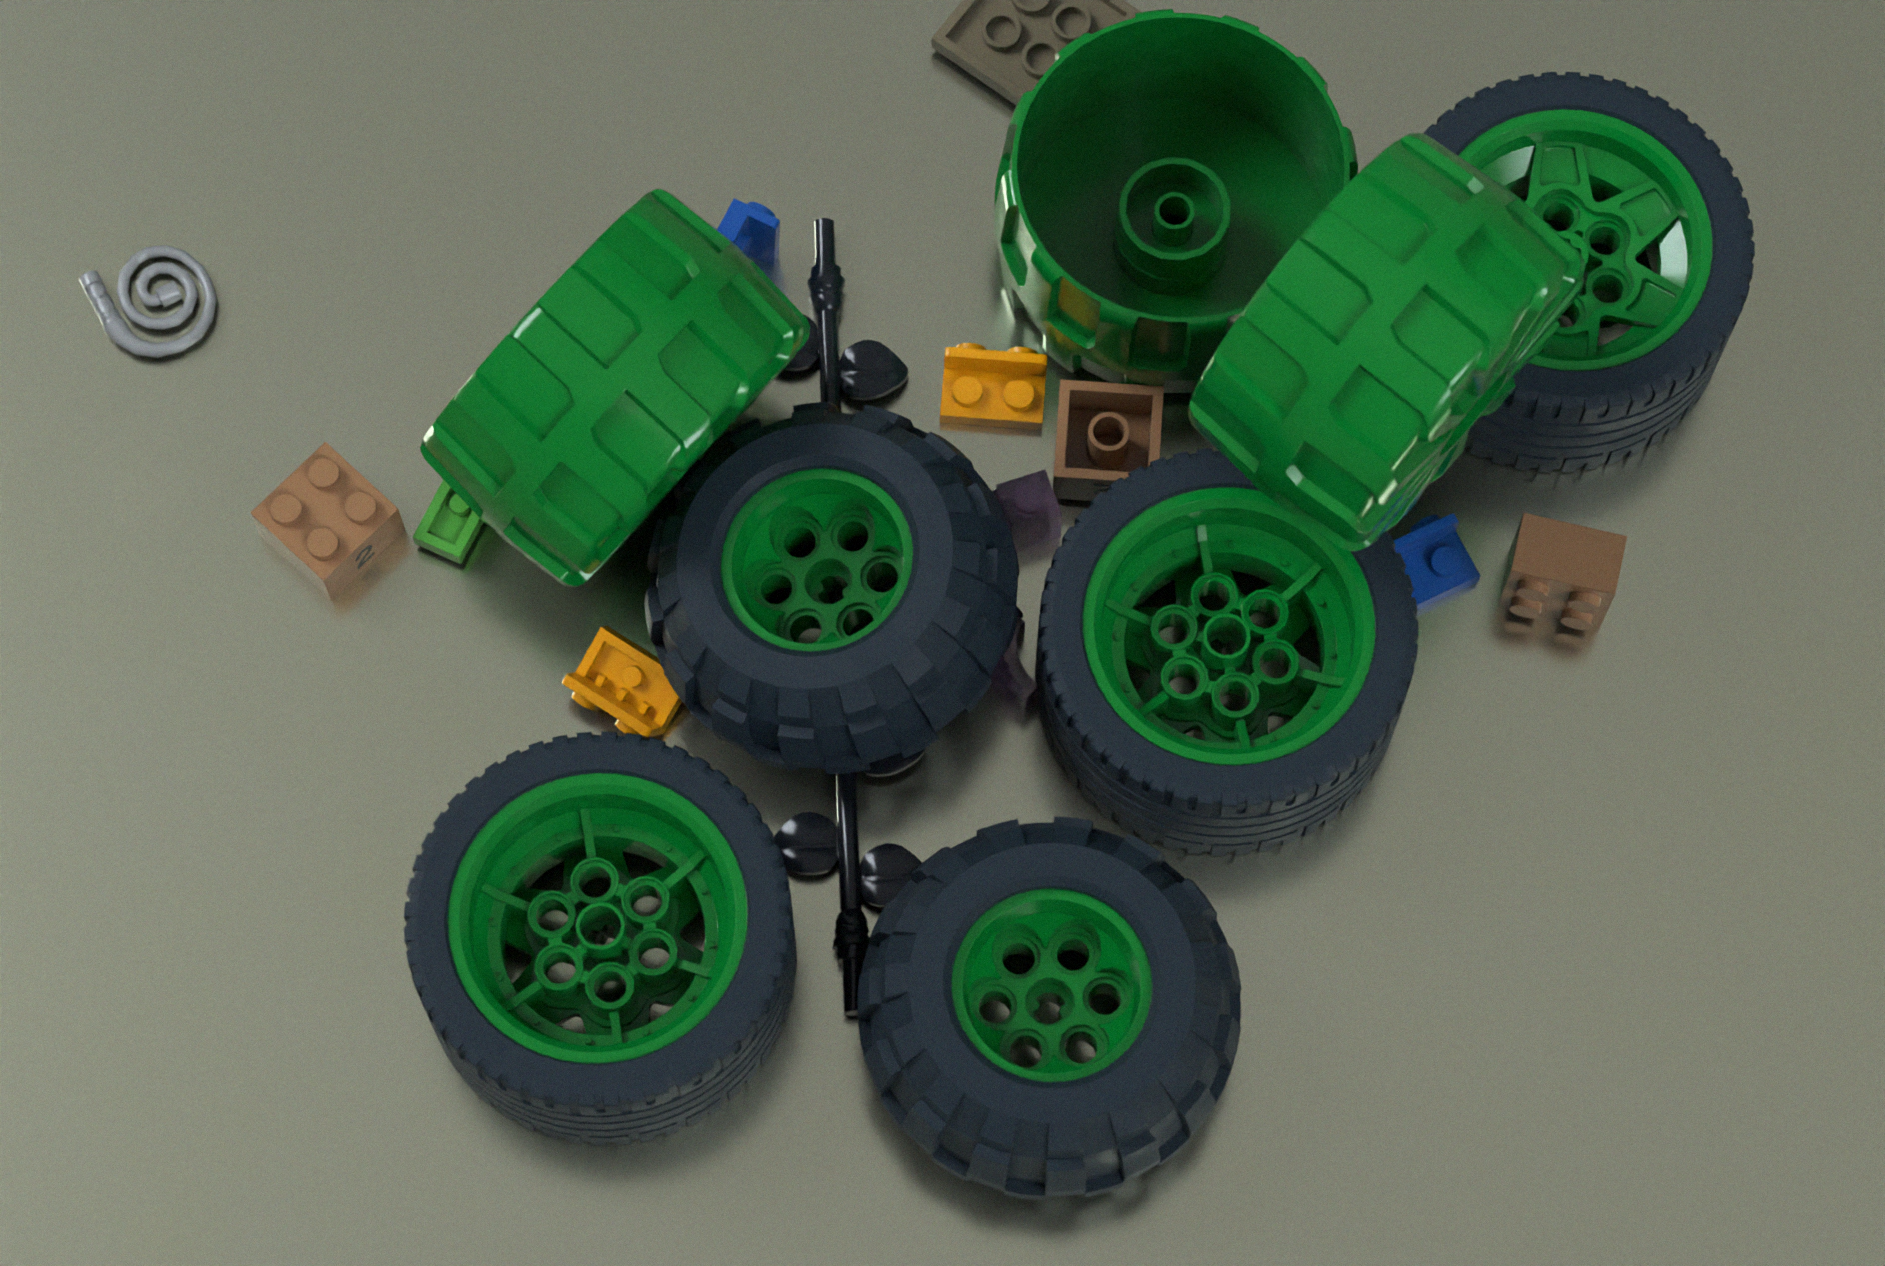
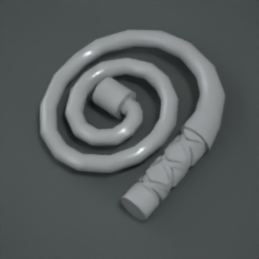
[79,245,217,358]

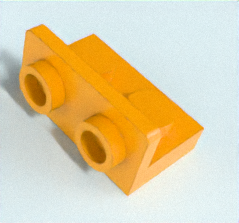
[940,343,1048,431]

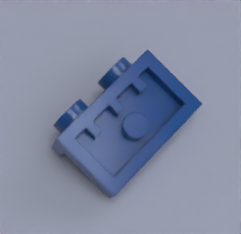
[717,198,780,266]
[1391,513,1481,610]

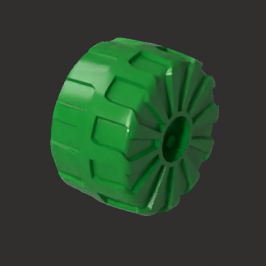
[994,9,1358,395]
[1188,133,1585,551]
[420,189,810,587]

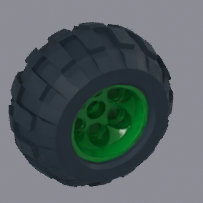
[644,402,1020,774]
[857,816,1242,1200]

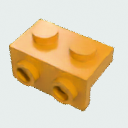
[562,626,682,739]

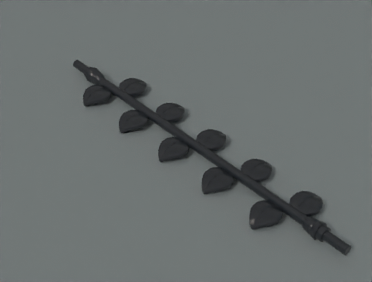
[769,218,925,1016]

